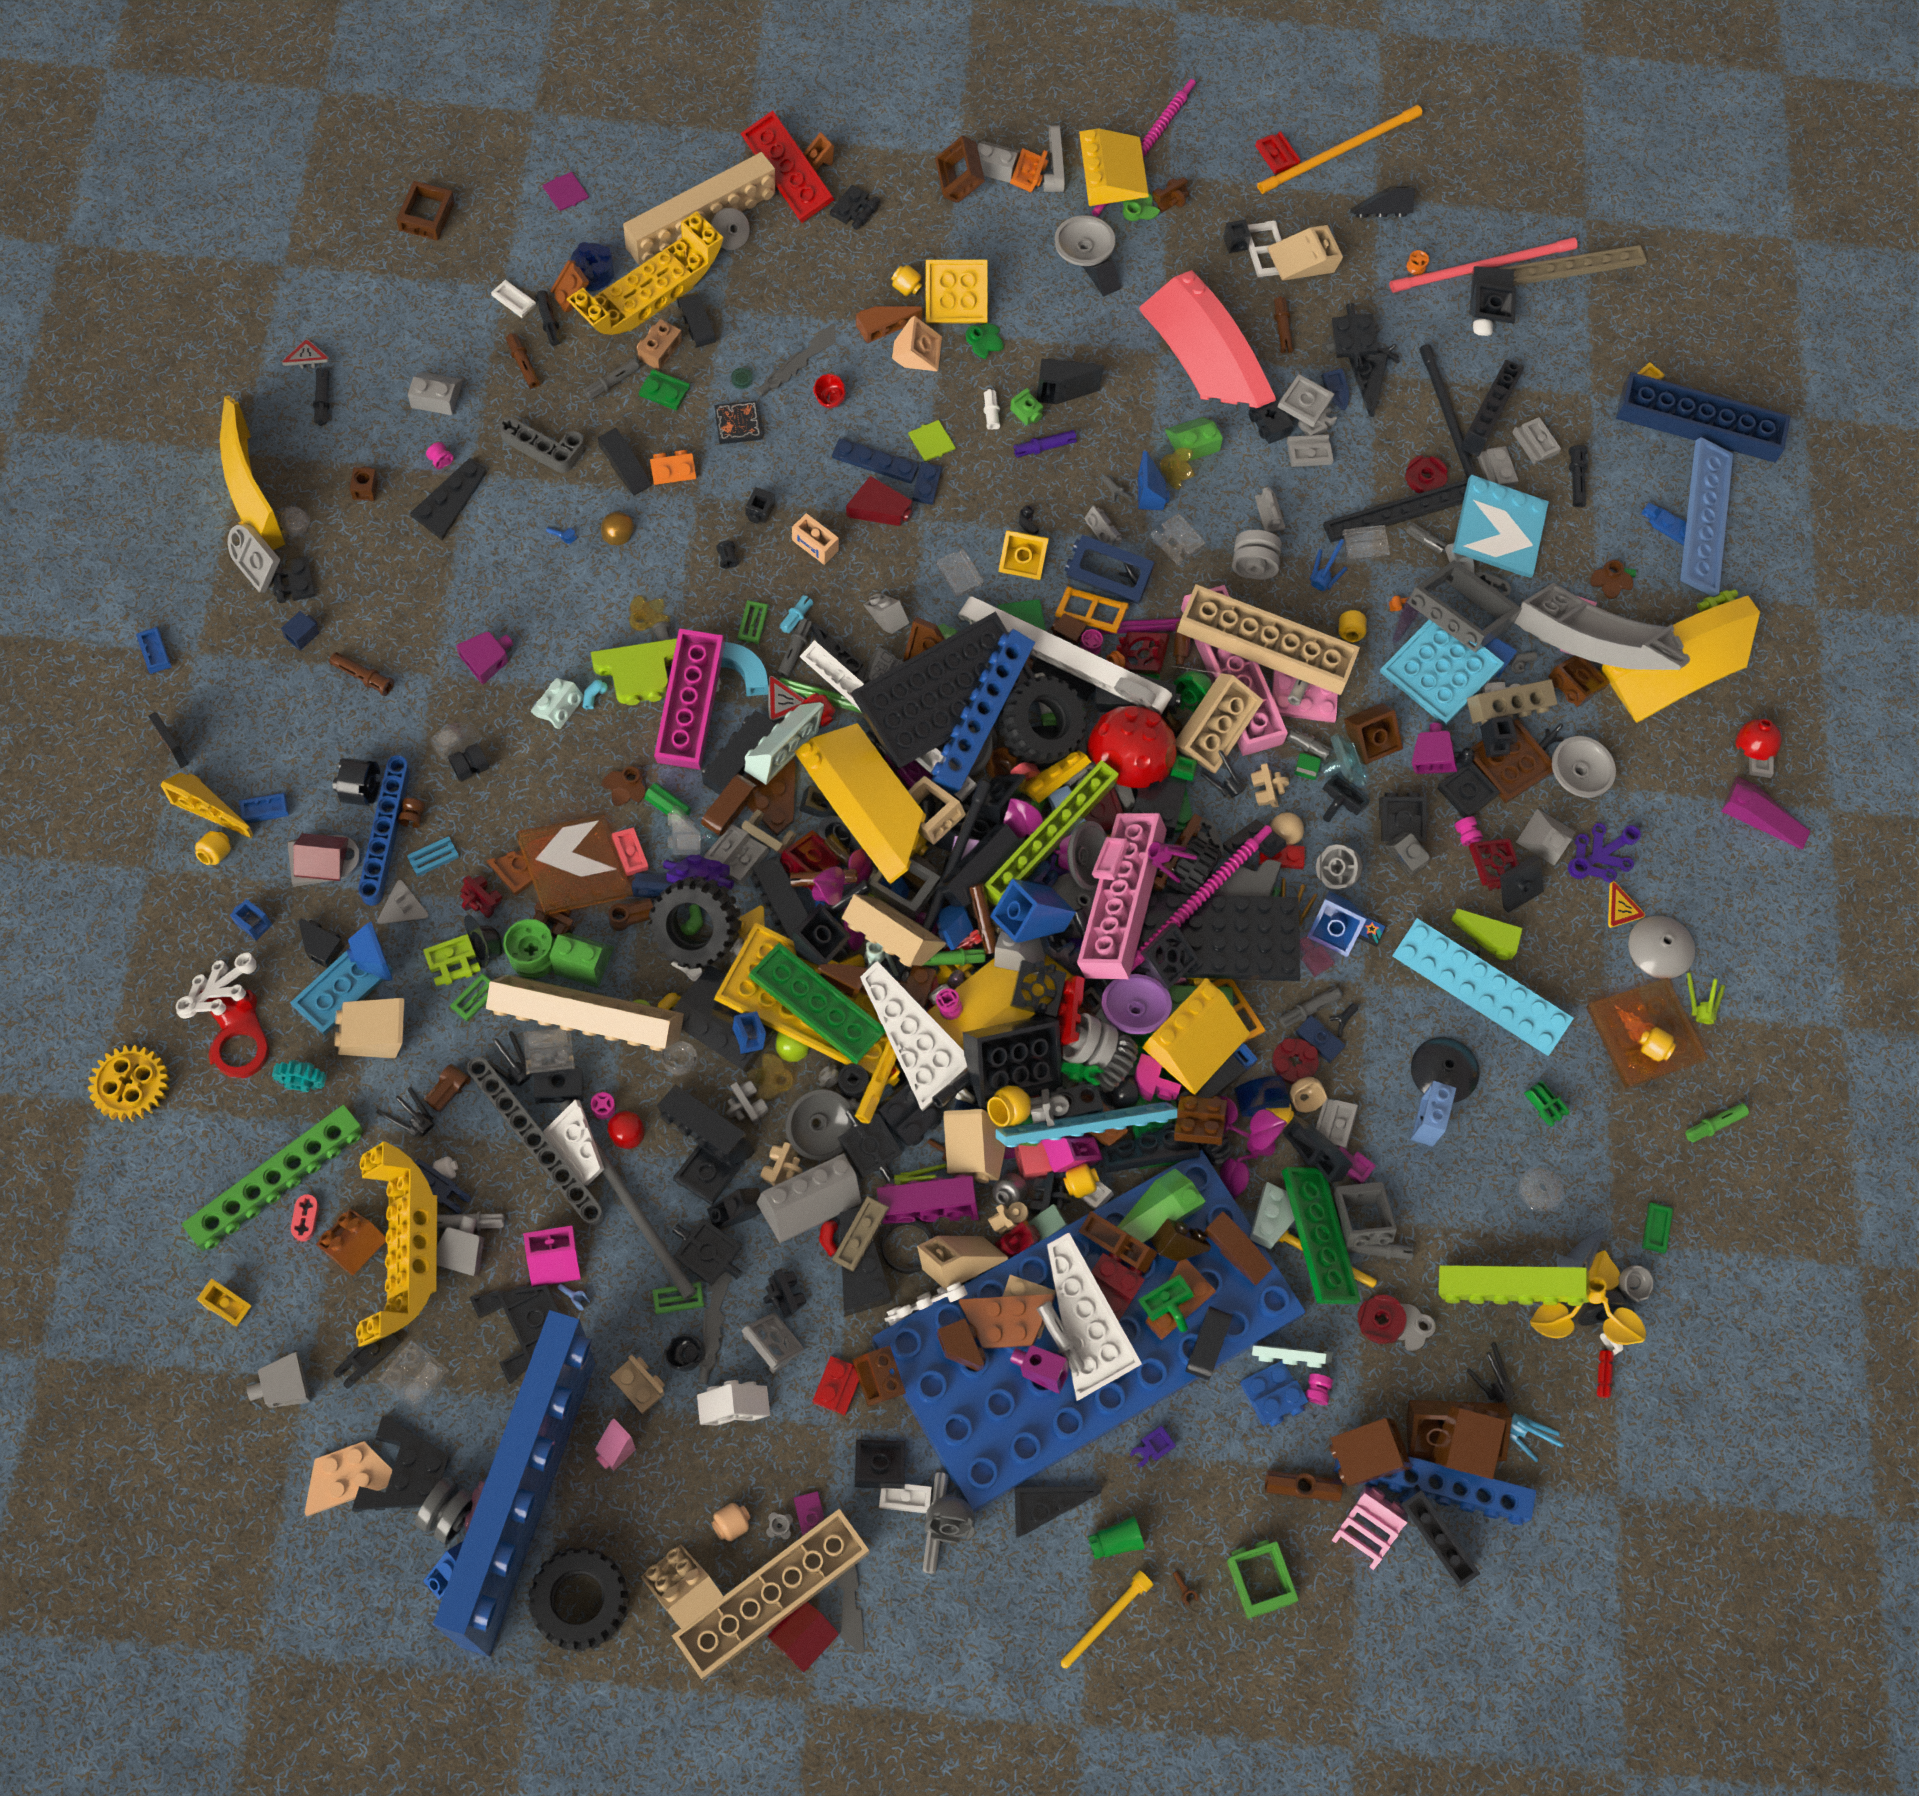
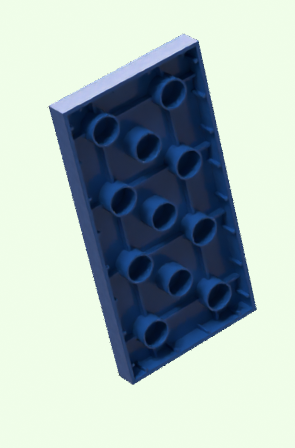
[872,1150,1306,1512]

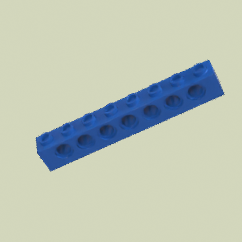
[931,629,1035,795]
[1333,1457,1536,1525]

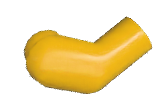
[657,993,681,1010]

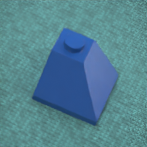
[1138,451,1169,510]
[1307,891,1367,957]
[346,922,393,981]

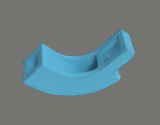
[721,642,768,696]

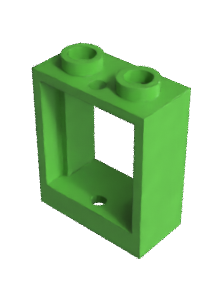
[1227,1540,1299,1619]

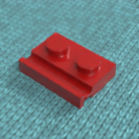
[1255,131,1301,175]
[812,1356,859,1416]

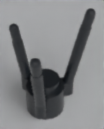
[1201,750,1246,798]
[487,1031,532,1087]
[376,1087,435,1137]
[1467,1342,1515,1403]

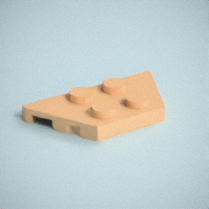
[305,1441,393,1516]

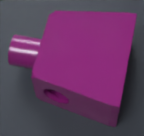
[456,632,513,685]
[1412,723,1457,774]
[1010,1345,1070,1394]

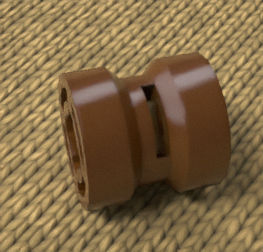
[397,798,425,828]

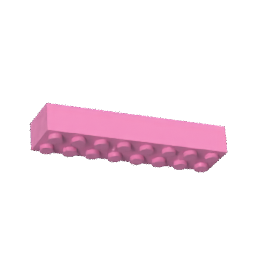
[1181,585,1288,756]
[1077,813,1167,979]

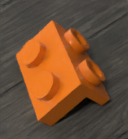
[1010,148,1048,193]
[649,450,696,485]

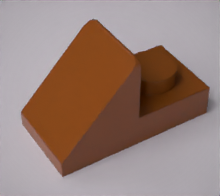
[803,132,834,172]

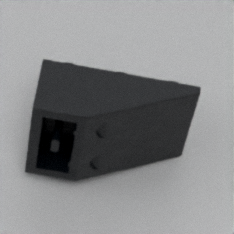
[1036,358,1104,404]

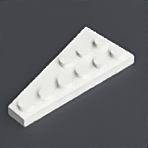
[860,961,968,1111]
[1047,1233,1142,1401]

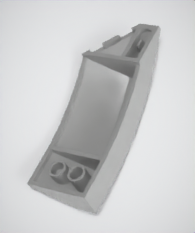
[1514,583,1690,670]

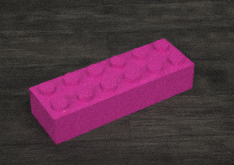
[654,629,725,770]

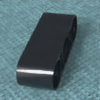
[677,292,716,348]
[1185,1306,1233,1381]

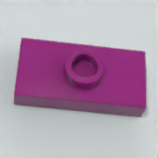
[793,1491,825,1536]

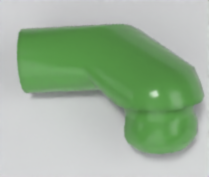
[681,904,703,936]

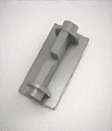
[1255,487,1286,532]
[1084,505,1122,546]

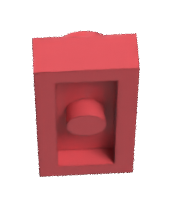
[612,827,649,876]

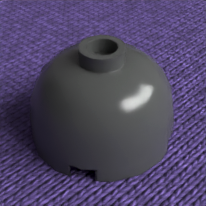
[924,1494,975,1543]

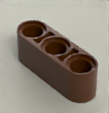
[701,774,758,837]

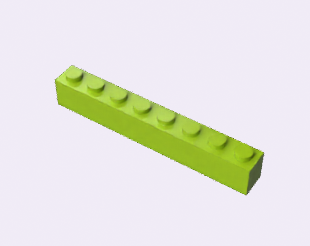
[984,760,1119,906]

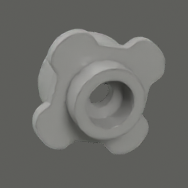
[818,1064,839,1088]
[766,1512,793,1540]

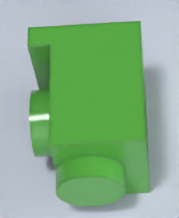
[1010,388,1043,426]

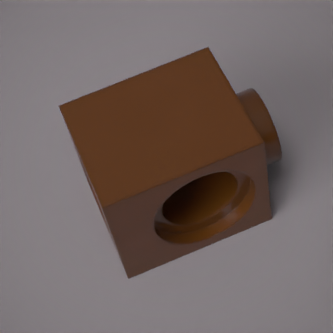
[350,466,378,501]
[1051,613,1086,646]

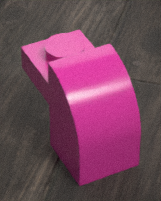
[1134,1053,1181,1101]

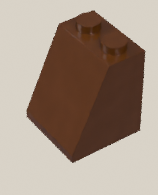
[1430,1403,1506,1479]
[1329,1418,1413,1487]

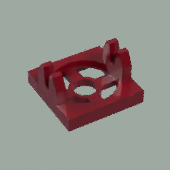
[1116,632,1170,675]
[1469,838,1519,891]

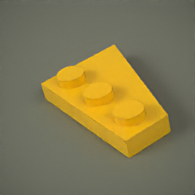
[1025,750,1091,803]

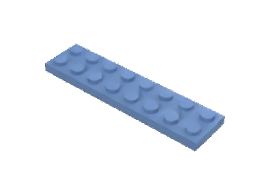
[1680,437,1733,597]

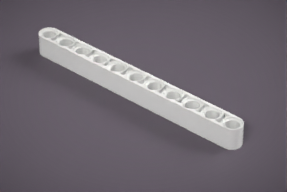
[958,597,1172,715]

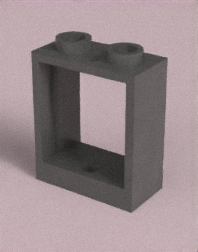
[868,858,940,921]
[1334,1182,1397,1248]

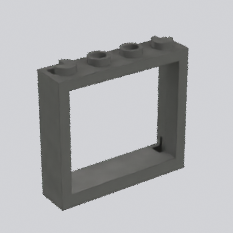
[1407,560,1522,653]

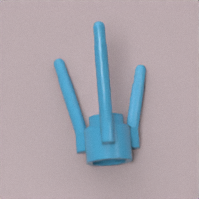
[1510,1413,1564,1462]

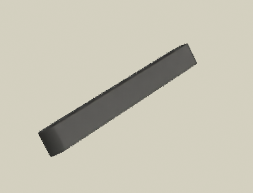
[467,1057,605,1227]

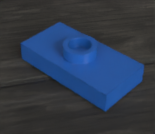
[136,627,172,674]
[239,792,289,824]

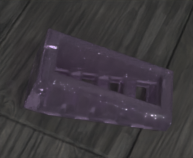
[1392,598,1420,643]

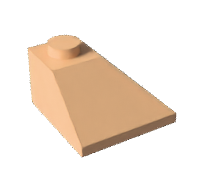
[892,316,942,371]

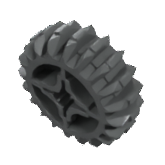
[1089,1031,1138,1093]

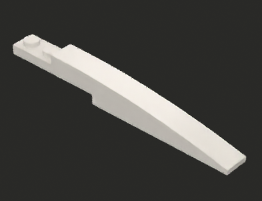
[800,640,977,802]

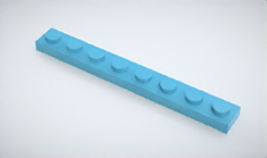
[996,1102,1178,1147]

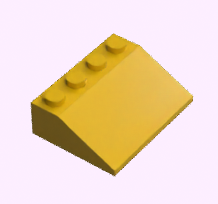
[1079,128,1149,206]
[1142,978,1250,1095]

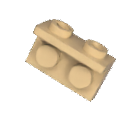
[610,1354,665,1415]

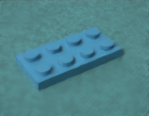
[290,951,393,1036]

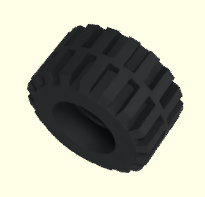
[1169,837,1221,894]

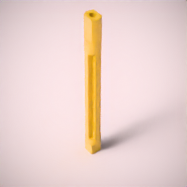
[855,1040,897,1124]

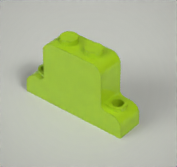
[590,638,677,705]

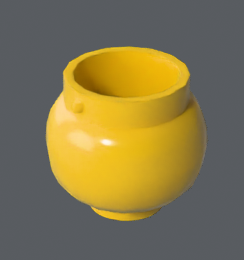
[987,1086,1031,1127]

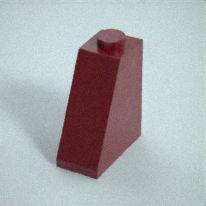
[846,476,913,526]

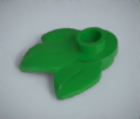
[965,323,1004,359]

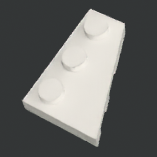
[543,1099,604,1185]

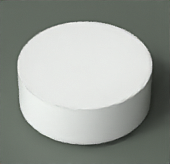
[928,984,949,1005]

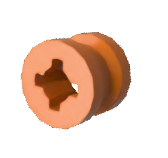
[1406,250,1429,275]

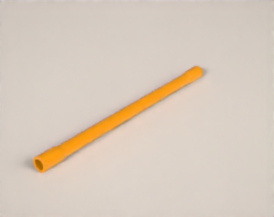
[1257,105,1422,194]

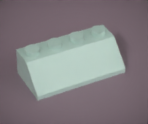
[744,702,824,785]

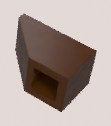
[936,1319,986,1371]

